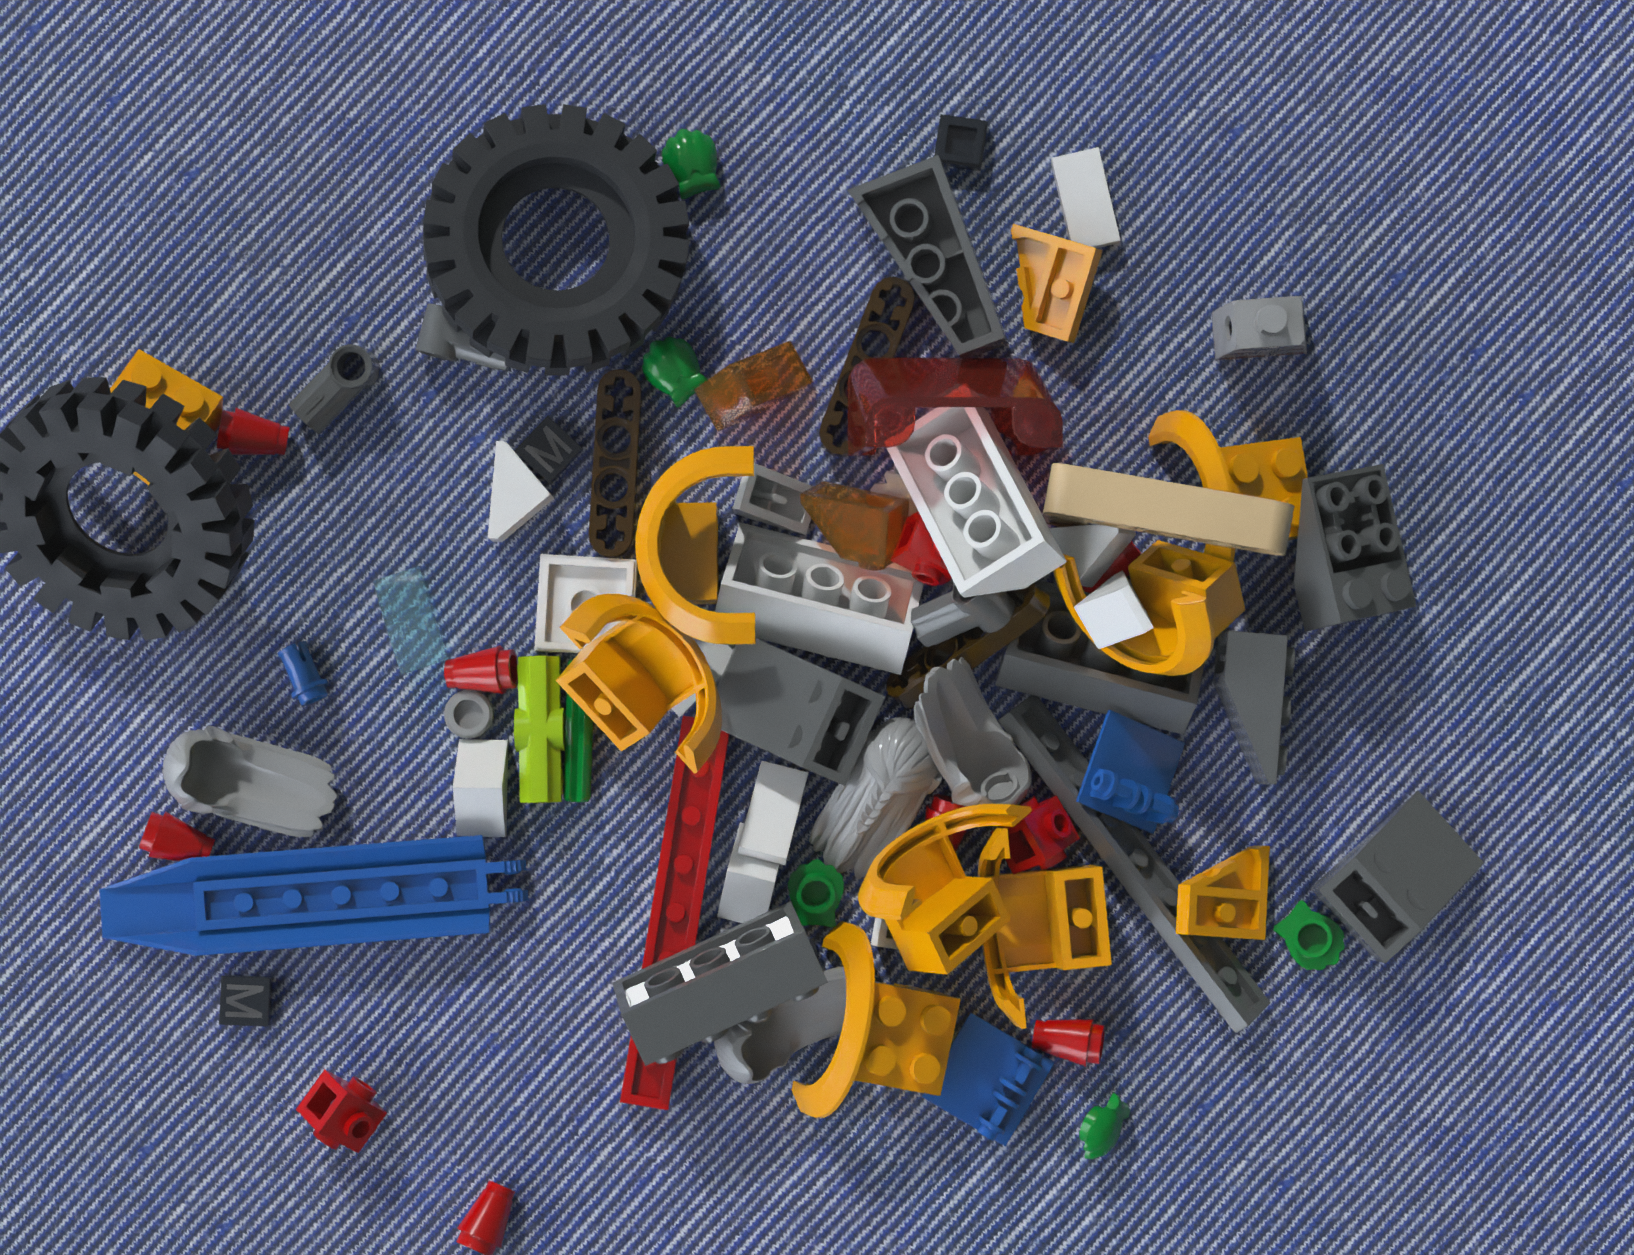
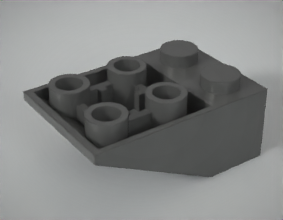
[1294,464,1417,632]
[1213,631,1295,785]
[717,638,885,786]
[1310,791,1484,964]

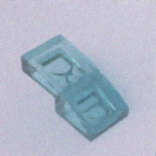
[373,566,449,675]

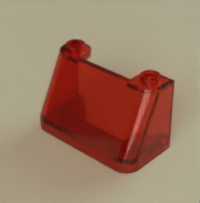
[848,358,1063,457]

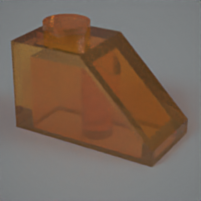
[694,341,814,432]
[800,481,909,571]

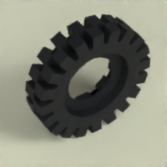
[423,104,690,376]
[0,377,255,640]

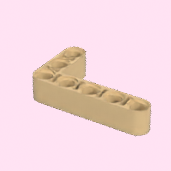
[1043,463,1294,556]

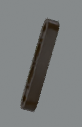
[819,277,915,457]
[589,369,642,558]
[886,582,1050,710]

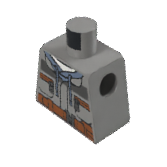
[1211,296,1307,360]

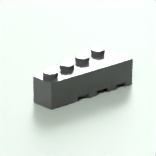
[847,155,1009,360]

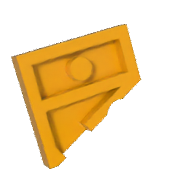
[1011,224,1103,343]
[1176,846,1270,940]

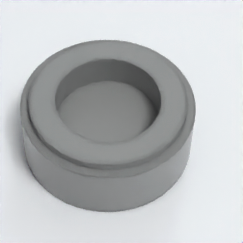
[444,690,494,739]

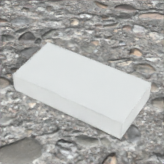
[1050,147,1120,248]
[737,761,808,865]

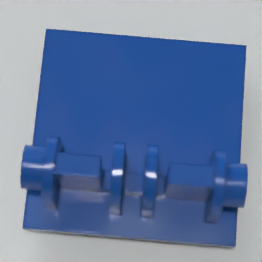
[1076,710,1185,834]
[921,1012,1055,1147]

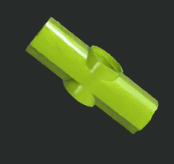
[514,656,566,803]

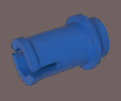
[277,641,329,706]

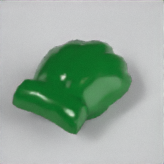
[661,129,721,199]
[642,336,710,408]
[788,859,844,927]
[1273,900,1345,971]
[1079,1092,1130,1160]

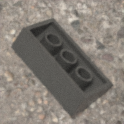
[995,580,1205,735]
[612,901,828,1066]

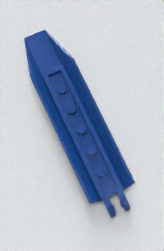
[99,835,529,956]

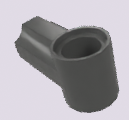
[415,303,509,372]
[288,344,380,434]
[911,585,1015,647]

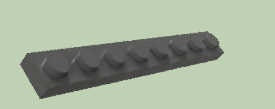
[998,695,1271,1033]

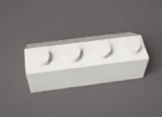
[884,389,1067,597]
[715,522,924,675]

